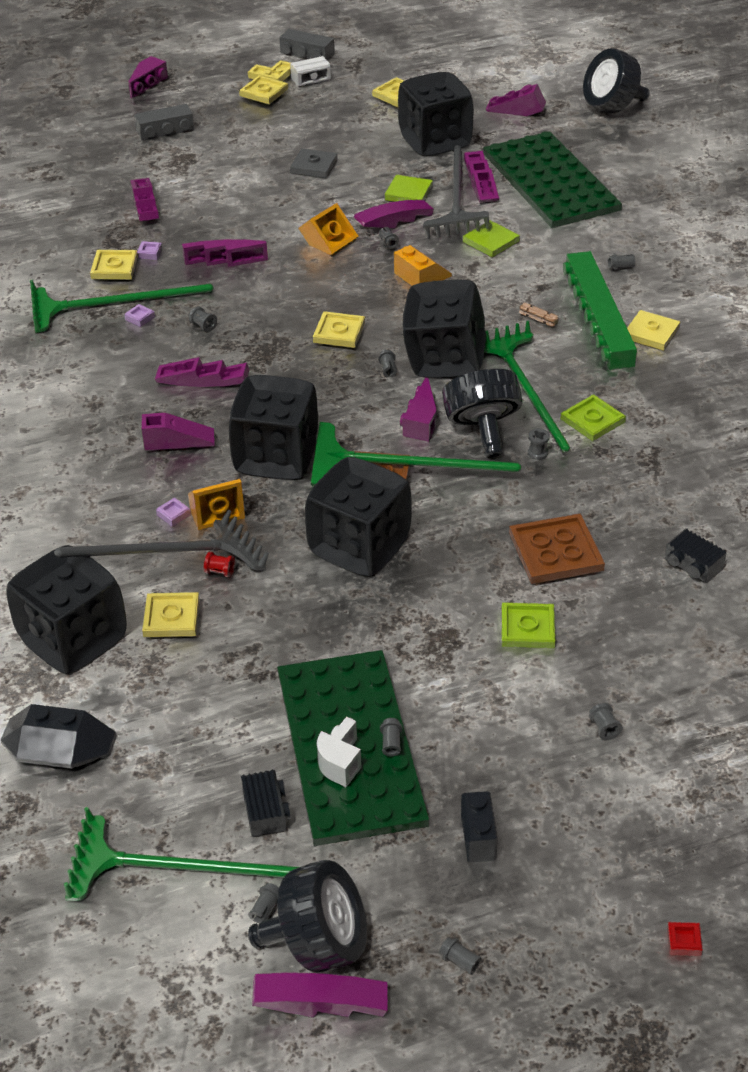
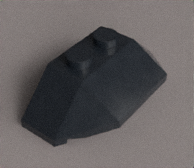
[1,704,116,768]

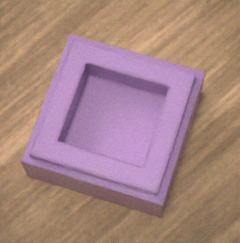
[137,241,162,260]
[124,304,155,327]
[156,498,191,527]

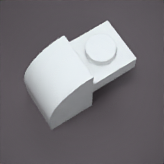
[317,717,361,787]

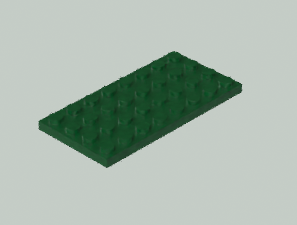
[483,131,622,228]
[277,650,429,846]

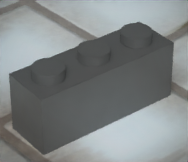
[279,29,335,61]
[134,104,194,140]

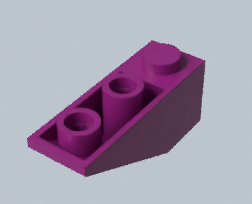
[128,56,168,98]
[486,84,546,116]
[400,378,436,442]
[141,413,215,450]

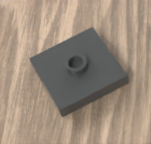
[290,148,337,178]

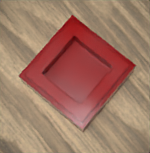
[667,922,702,956]

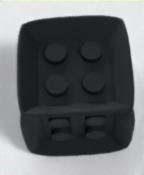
[398,72,474,156]
[403,279,486,378]
[229,375,318,480]
[305,457,412,576]
[6,545,127,674]

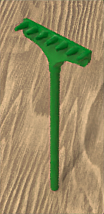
[30,280,214,333]
[484,321,570,452]
[311,422,522,488]
[64,807,299,901]

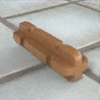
[519,302,559,327]

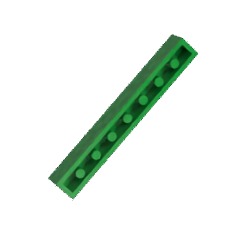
[563,251,637,370]

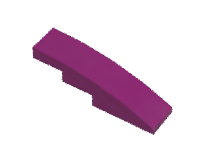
[464,151,499,203]
[130,178,159,221]
[354,200,434,228]
[182,239,268,267]
[155,357,250,387]
[252,972,388,1018]

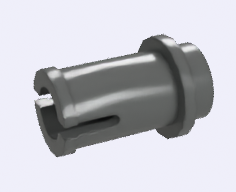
[379,227,399,249]
[608,254,635,270]
[378,349,397,377]
[380,718,402,756]
[248,883,279,924]
[439,937,482,975]

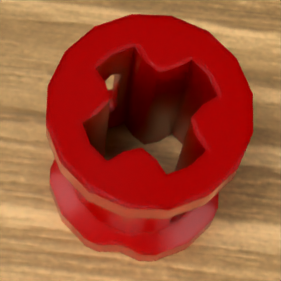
[203,551,235,578]

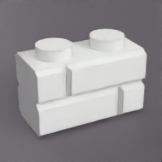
[290,56,331,87]

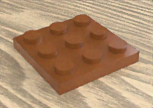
[509,513,605,584]

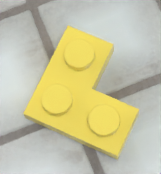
[248,60,291,82]

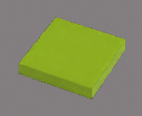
[384,175,433,202]
[463,220,520,257]
[560,394,626,441]
[502,603,555,648]

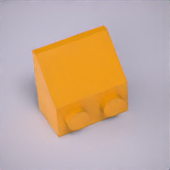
[298,203,359,255]
[394,245,452,286]
[188,479,245,530]

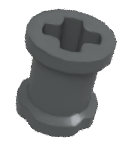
[189,306,217,332]
[528,428,550,460]
[589,703,623,740]

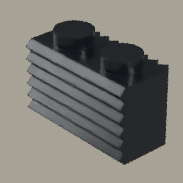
[665,528,727,583]
[241,769,291,837]
[461,791,498,863]

